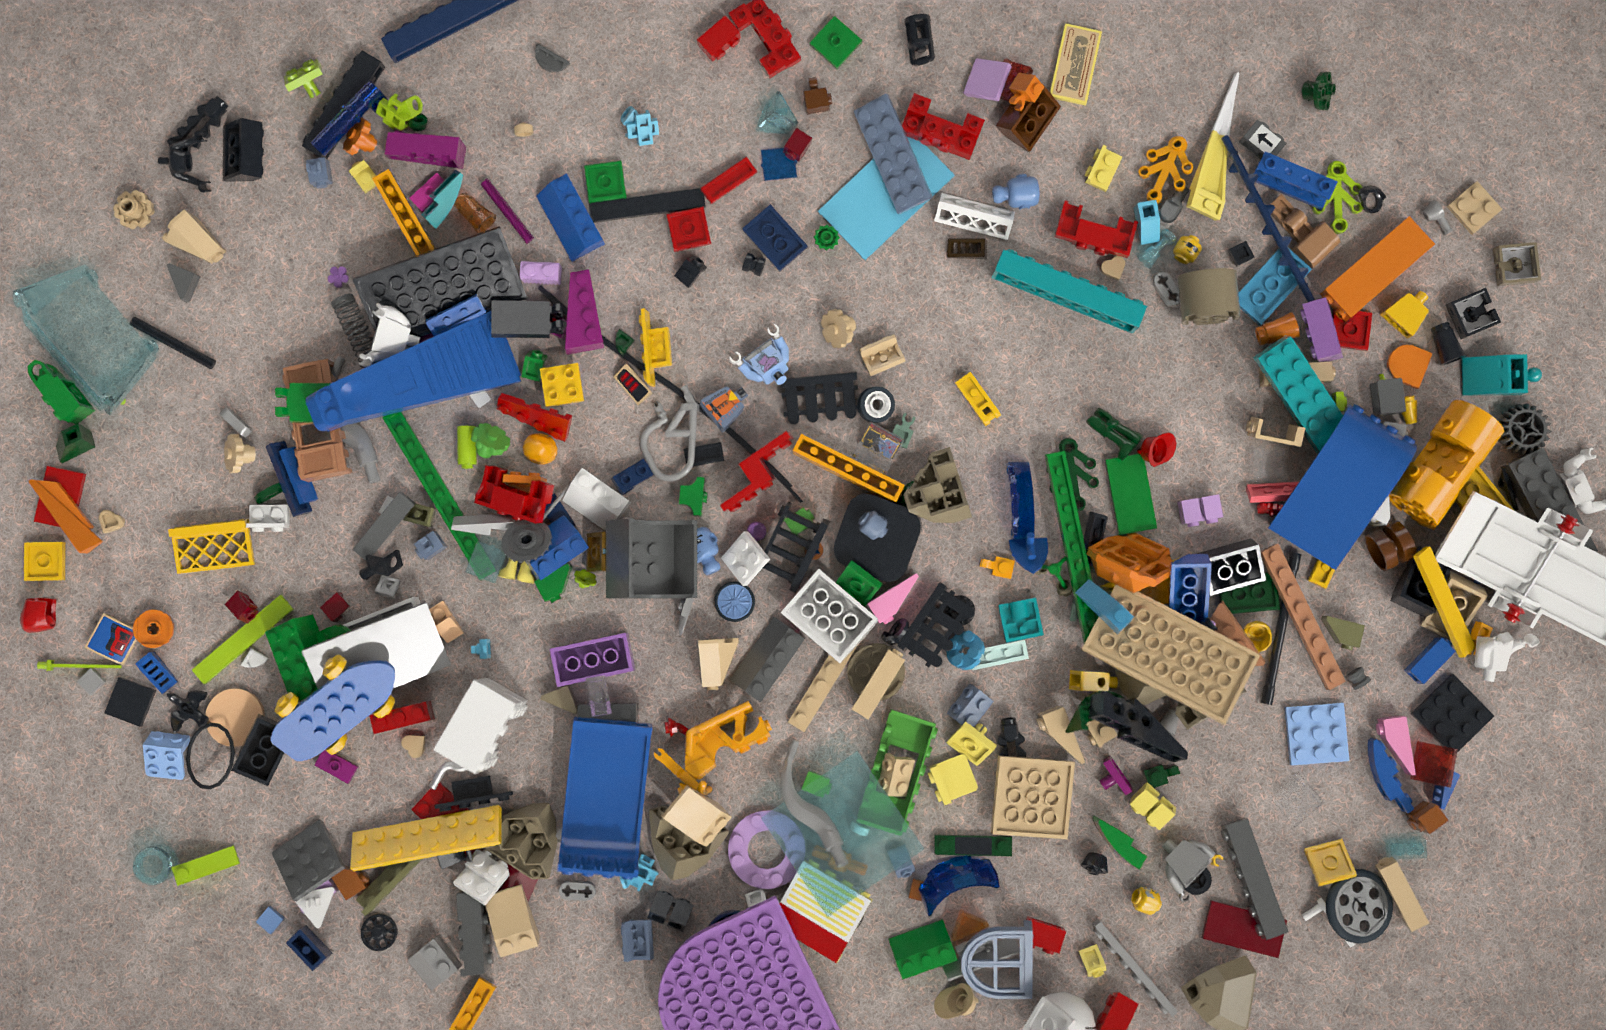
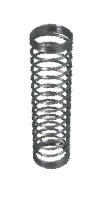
[330,293,382,368]

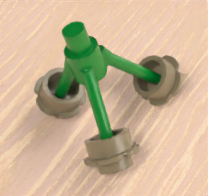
[1035,551,1073,597]

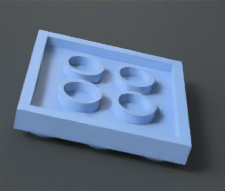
[1284,703,1349,765]

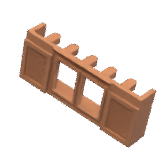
[282,359,353,482]

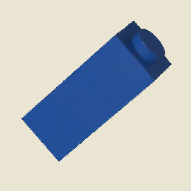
[1404,637,1456,684]

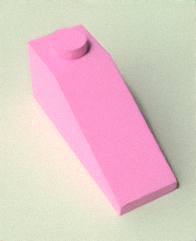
[867,573,919,625]
[1376,716,1416,775]

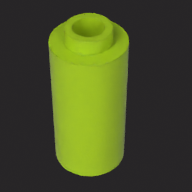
[457,426,477,469]

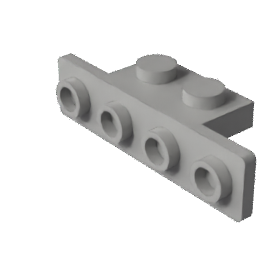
[942,938,1019,981]

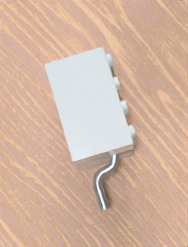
[429,678,528,789]

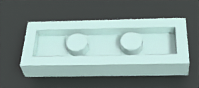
[971,640,1029,670]

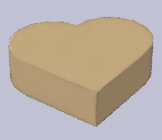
[1100,256,1125,280]
[99,510,125,534]
[401,735,425,758]

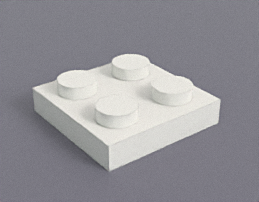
[721,531,770,586]

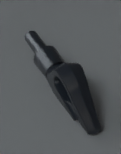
[1498,467,1519,511]

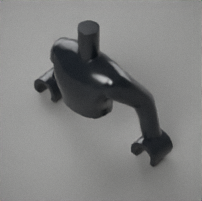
[158,130,211,193]

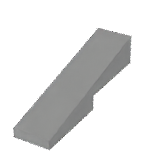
[451,514,524,535]

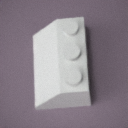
[562,468,631,531]

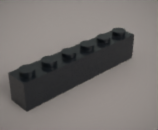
[302,50,385,159]

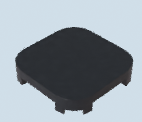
[833,492,923,582]

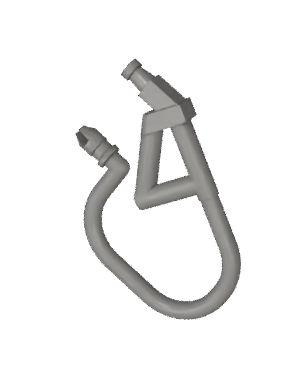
[640,385,699,482]

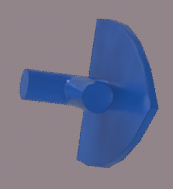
[1009,532,1048,574]

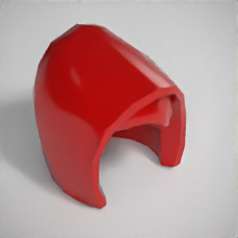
[20,598,57,633]

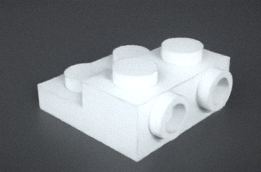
[453,849,509,906]

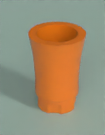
[1255,312,1300,345]

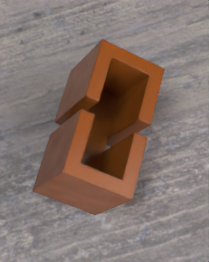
[1405,801,1449,834]

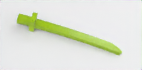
[37,660,122,671]

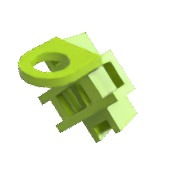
[376,93,423,131]

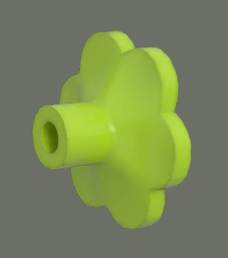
[574,569,597,588]

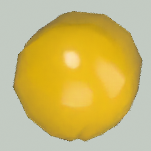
[1243,621,1272,652]

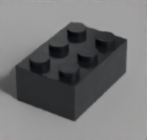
[231,714,284,786]

